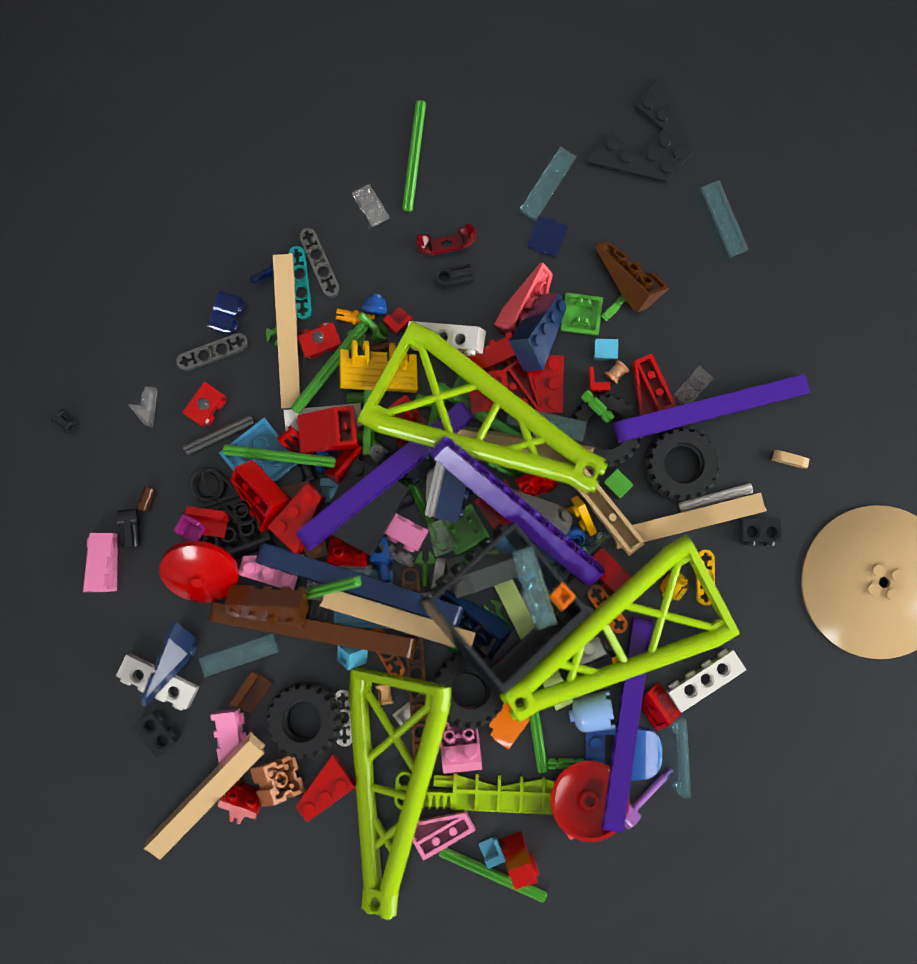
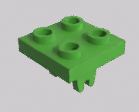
[560,293,603,336]
[438,504,490,556]

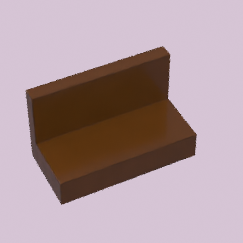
[230,670,273,715]

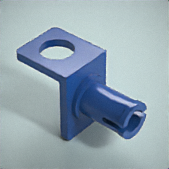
[370,537,393,583]

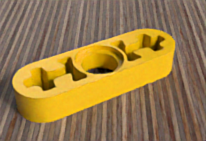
[696,550,715,606]

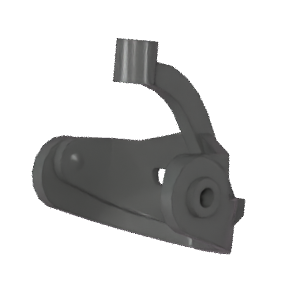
[369,435,397,467]

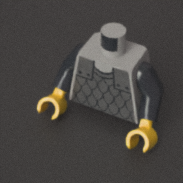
[567,636,619,677]

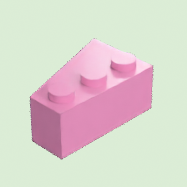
[385,513,429,553]
[83,533,118,592]
[239,555,307,590]
[211,708,247,764]
[413,811,475,861]

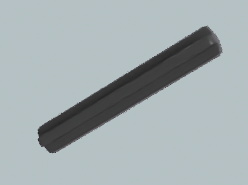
[183,415,255,454]

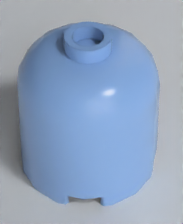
[569,690,616,732]

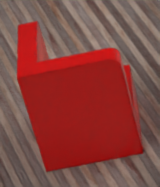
[383,307,413,336]

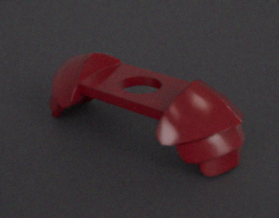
[416,223,476,255]

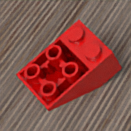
[298,405,359,453]

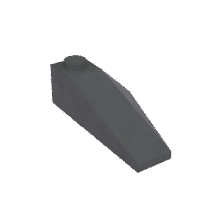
[510,488,573,535]
[446,554,532,598]

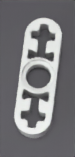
[335,689,352,747]

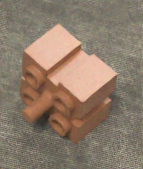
[250,755,305,807]

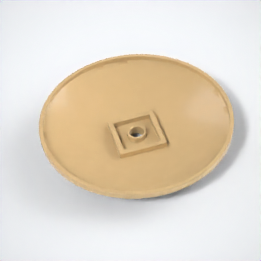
[801,505,917,659]

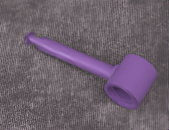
[625,768,673,830]

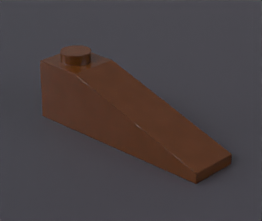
[595,241,669,312]

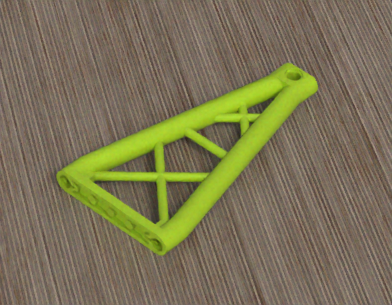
[358,321,608,494]
[499,535,740,722]
[348,667,451,919]

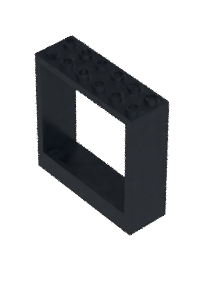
[418,522,590,694]

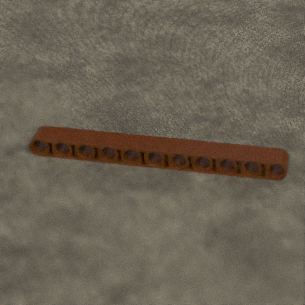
[401,567,428,761]
[208,602,417,658]

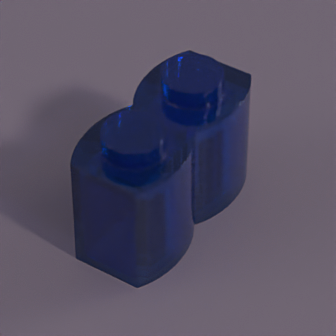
[208,291,245,335]

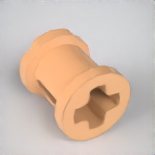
[604,360,629,385]
[375,684,394,705]

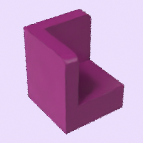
[174,514,206,541]

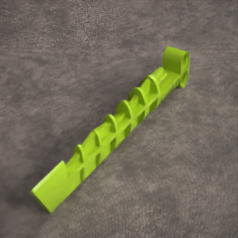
[395,769,555,815]

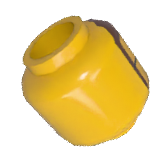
[660,573,689,601]

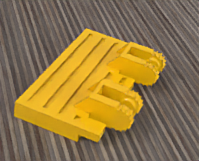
[339,340,418,393]

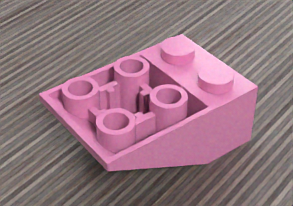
[440,706,482,774]

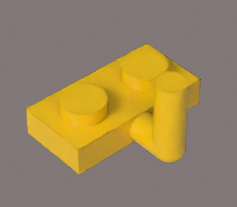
[566,495,597,537]

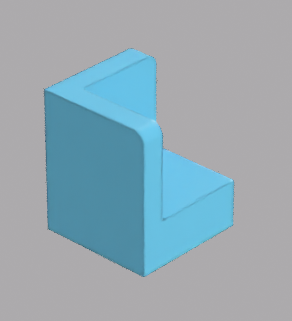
[593,339,618,361]
[320,478,339,502]
[337,645,368,670]
[479,835,505,869]

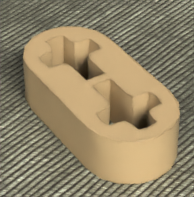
[772,450,810,469]

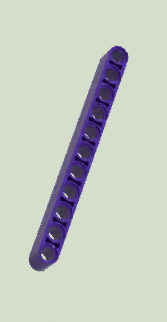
[613,374,811,443]
[296,402,475,550]
[430,436,605,586]
[602,616,653,833]

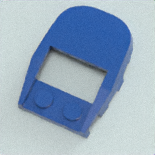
[585,726,662,781]

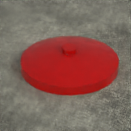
[159,541,239,603]
[550,761,629,842]

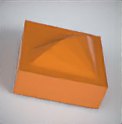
[548,582,576,611]

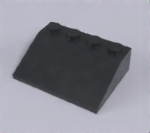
[327,458,410,556]
[181,493,275,559]

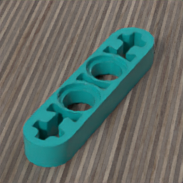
[288,246,312,321]

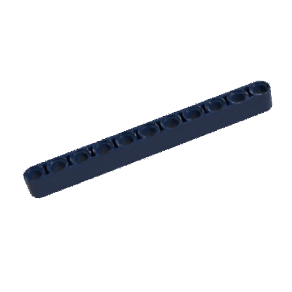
[255,543,464,628]

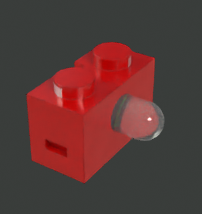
[297,322,342,360]
[182,381,226,428]

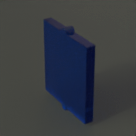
[528,216,568,258]

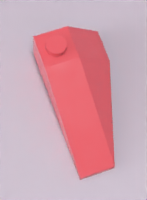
[494,262,553,336]

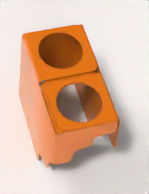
[489,703,530,749]

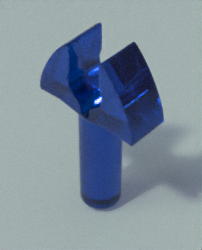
[250,263,274,284]

